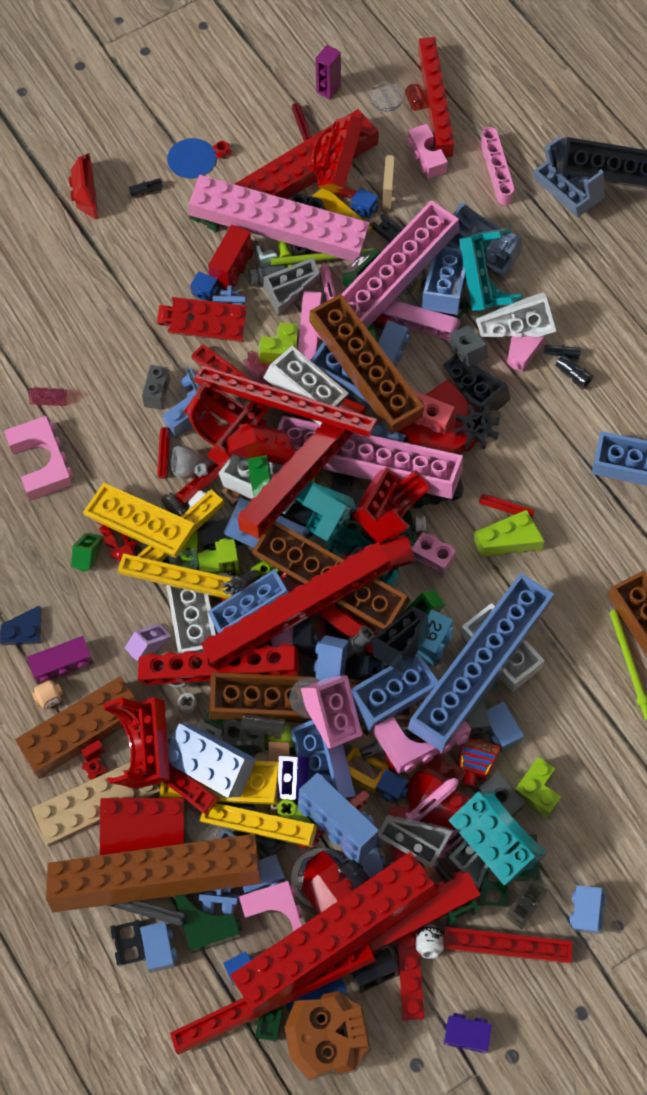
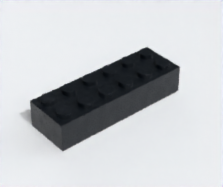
[555,137,647,189]

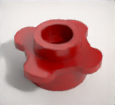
[213,141,232,158]
[82,756,106,780]

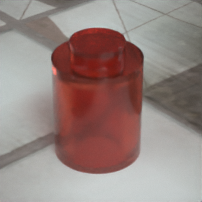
[405,84,427,111]

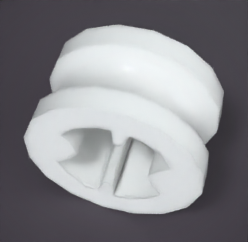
[415,516,426,533]
[178,693,197,713]

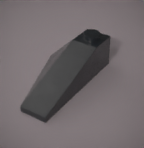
[443,354,511,411]

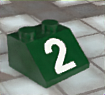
[342,249,381,288]

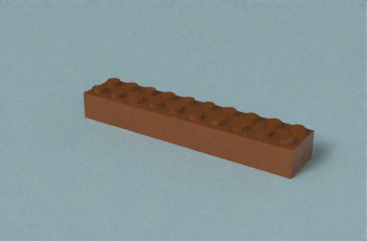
[209,673,414,727]
[46,834,261,913]

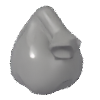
[171,445,210,479]

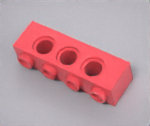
[413,390,455,434]

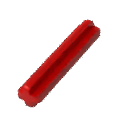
[157,427,170,479]
[479,493,534,519]

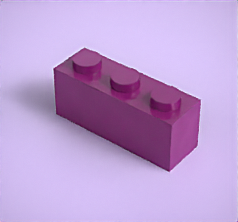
[315,45,341,99]
[27,636,93,684]

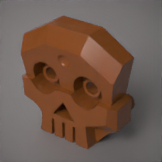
[285,991,371,1081]

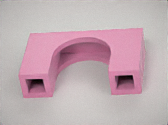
[4,416,73,500]
[374,717,471,774]
[239,881,303,931]

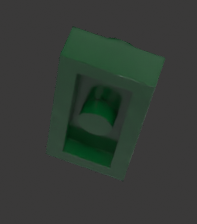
[255,1005,283,1042]

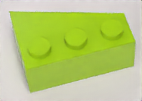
[473,510,544,557]

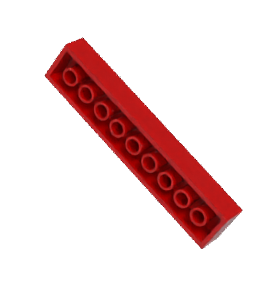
[235,109,379,199]
[230,851,438,1019]

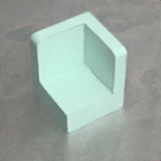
[256,245,278,268]

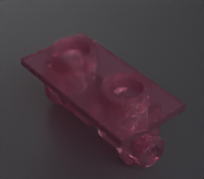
[243,350,268,385]
[28,386,68,406]

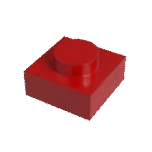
[81,740,105,762]

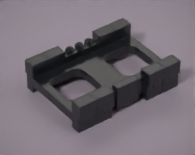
[110,919,146,966]

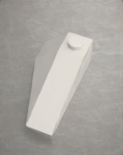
[476,292,556,337]

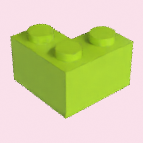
[258,322,297,364]
[197,538,240,576]
[515,757,561,819]

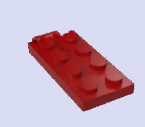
[157,297,247,342]

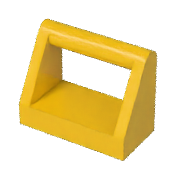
[346,746,390,794]

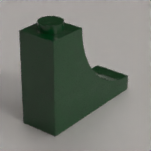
[175,894,243,954]

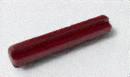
[292,102,312,141]

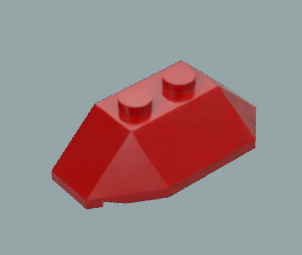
[69,153,99,219]
[226,423,297,465]
[406,772,471,836]
[301,850,355,914]

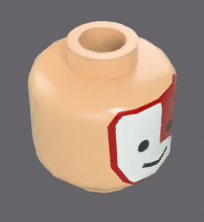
[32,680,63,710]

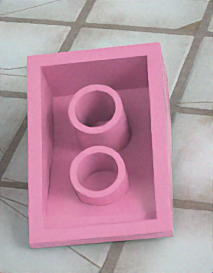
[301,676,362,748]

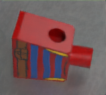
[458,738,500,788]

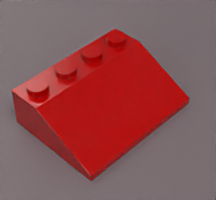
[100,798,185,855]

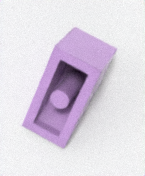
[125,623,172,661]

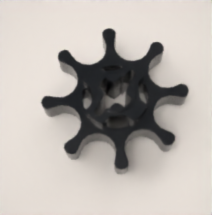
[454,404,500,449]

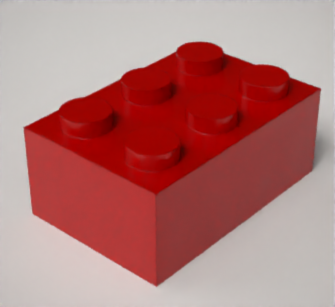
[208,224,254,290]

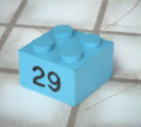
[418,610,454,666]

